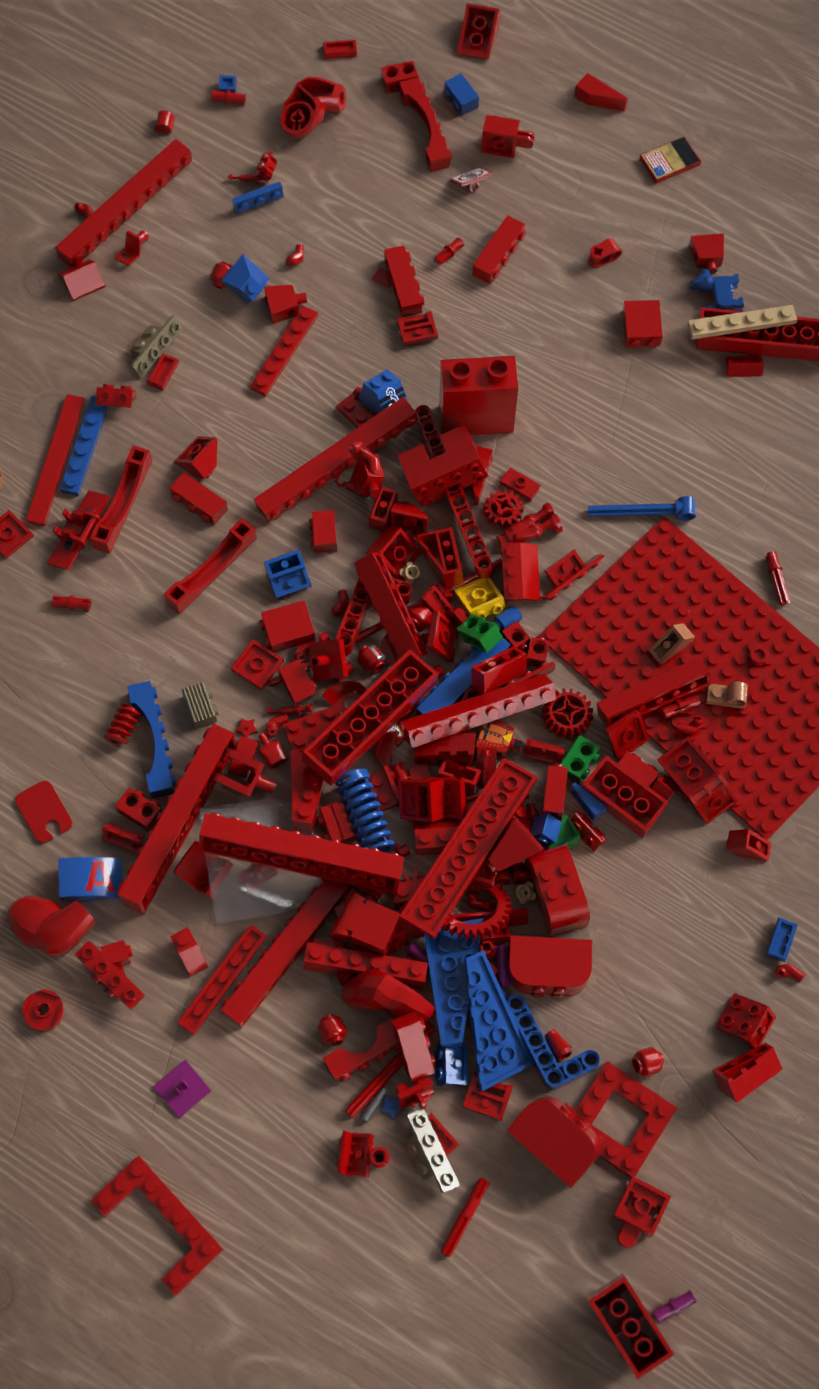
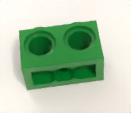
[456,614,503,653]
[561,735,600,784]

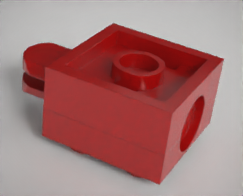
[481,114,535,158]
[612,1176,671,1248]

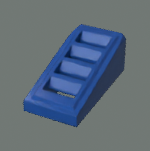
[570,783,607,821]

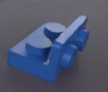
[434,1043,468,1086]

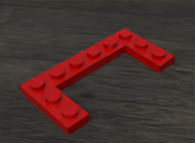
[91,1155,224,1296]

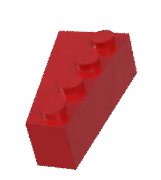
[291,751,326,835]

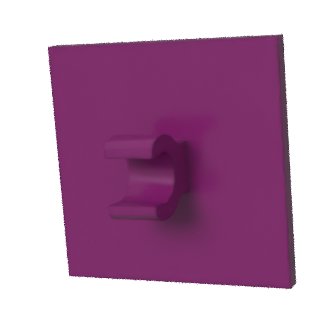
[153,1060,211,1119]

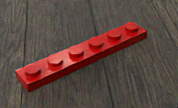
[250,305,318,397]
[177,924,267,1036]

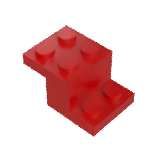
[398,776,466,822]

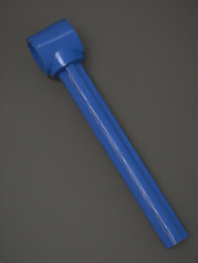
[588,496,696,521]

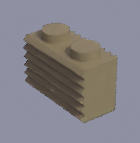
[182,682,219,729]

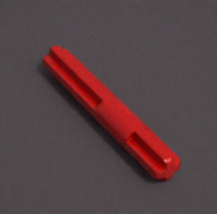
[441,1178,489,1257]

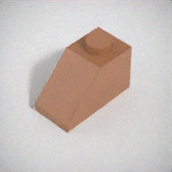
[648,623,695,664]

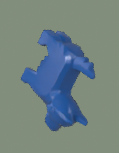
[689,269,744,311]

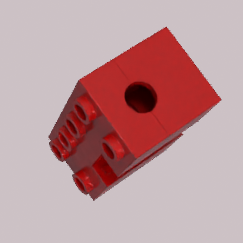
[398,424,489,507]

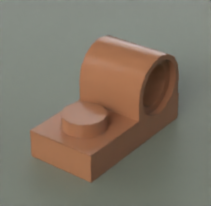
[706,682,748,709]

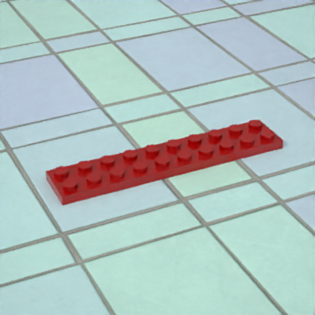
[400,758,538,939]

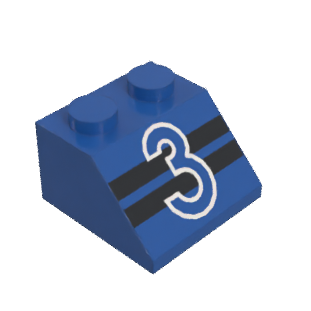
[359,369,408,414]

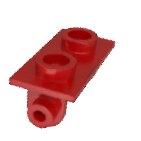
[254,149,277,181]
[523,739,565,765]
[477,747,497,788]
[570,812,607,852]
[101,822,145,853]

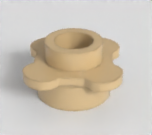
[399,562,420,584]
[516,881,537,904]

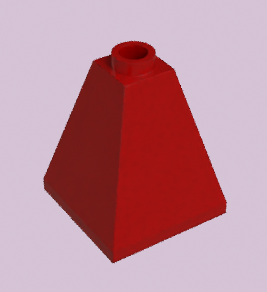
[486,818,544,873]

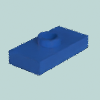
[766,917,798,963]

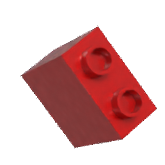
[439,356,518,435]

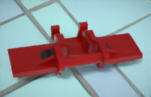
[47,490,110,571]

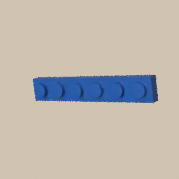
[60,396,109,496]

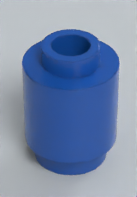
[494,606,522,632]

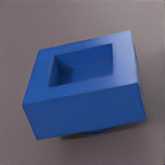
[219,75,237,93]

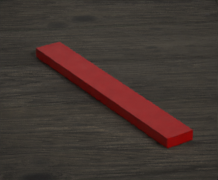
[26,394,85,526]

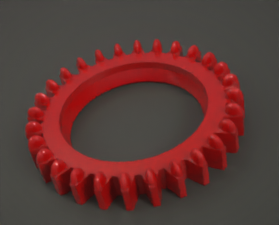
[443,880,511,941]

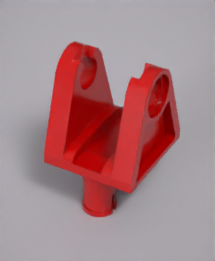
[212,747,276,797]

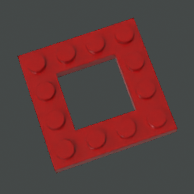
[574,1061,677,1178]

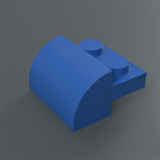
[264,549,312,599]

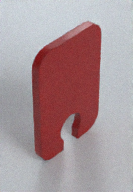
[15,781,73,843]

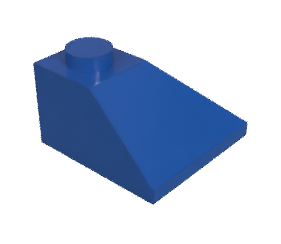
[221,254,269,304]

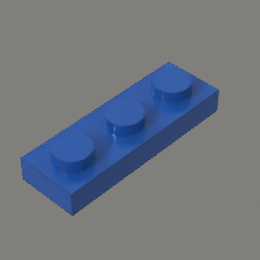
[232,182,284,214]

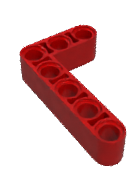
[336,577,412,656]

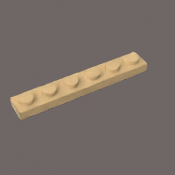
[688,305,797,339]

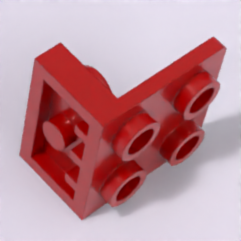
[716,993,776,1049]

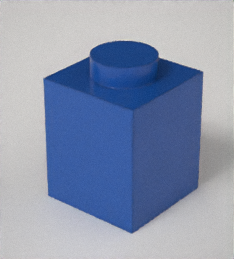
[530,813,562,846]

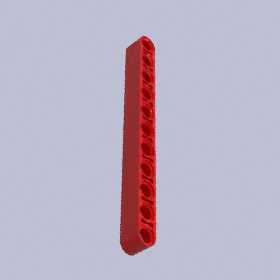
[415,405,494,578]

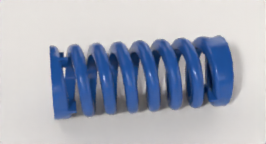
[335,768,396,853]

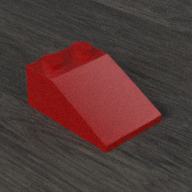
[457,3,501,60]

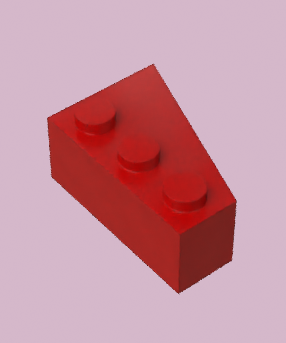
[416,527,465,588]
[414,733,476,767]
[712,1042,782,1103]

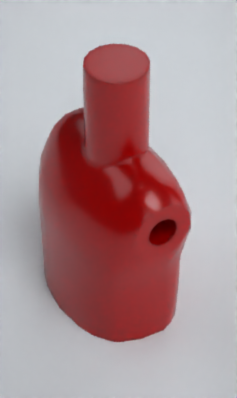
[258,733,288,769]

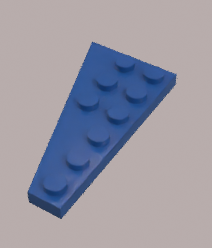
[424,919,483,1048]
[463,950,534,1091]

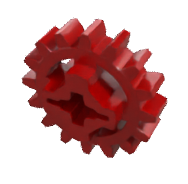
[484,489,524,528]

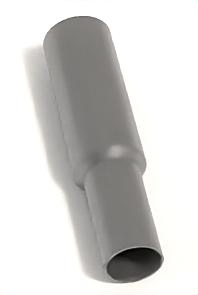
[360,1087,388,1123]

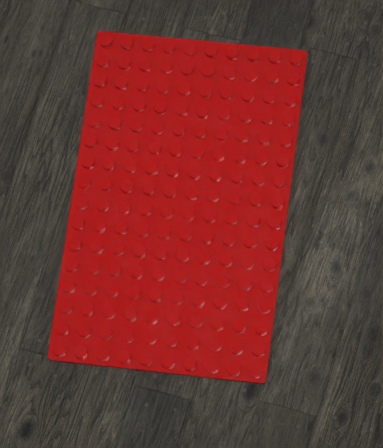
[540,518,819,840]

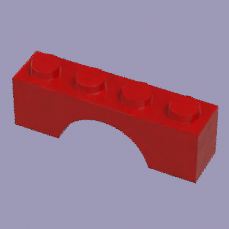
[323,1017,399,1083]

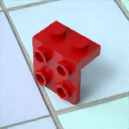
[174,841,234,897]

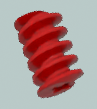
[103,703,142,747]

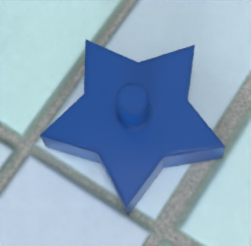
[381,1096,405,1119]

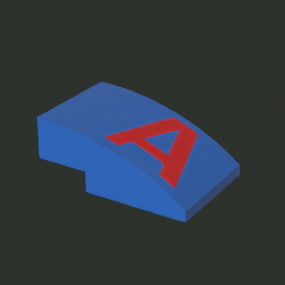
[59,857,123,902]

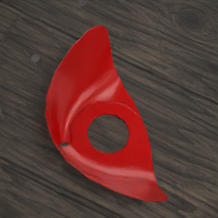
[322,680,367,712]

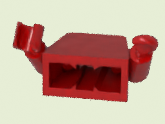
[335,441,384,498]

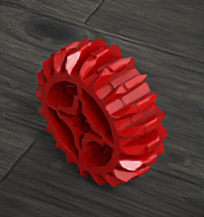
[542,688,594,739]

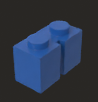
[443,73,479,116]

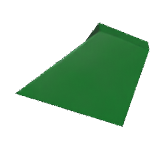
[549,815,580,850]

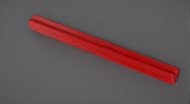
[345,1021,435,1118]

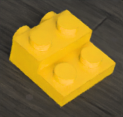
[454,578,506,619]

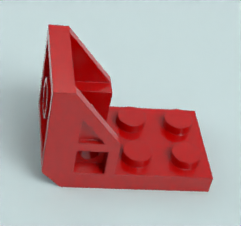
[657,736,738,824]

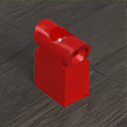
[329,889,402,956]

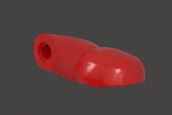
[280,76,347,138]
[7,895,95,957]
[341,968,436,1022]

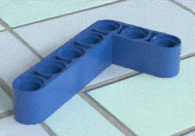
[507,994,600,1090]

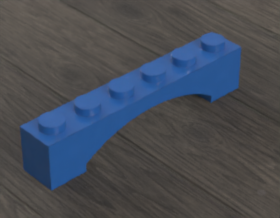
[127,681,176,798]

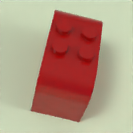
[525,844,590,938]
[508,936,592,999]
[507,1096,601,1188]
[586,1273,675,1379]

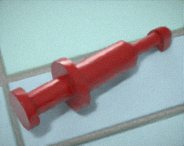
[228,172,269,184]
[267,703,313,716]

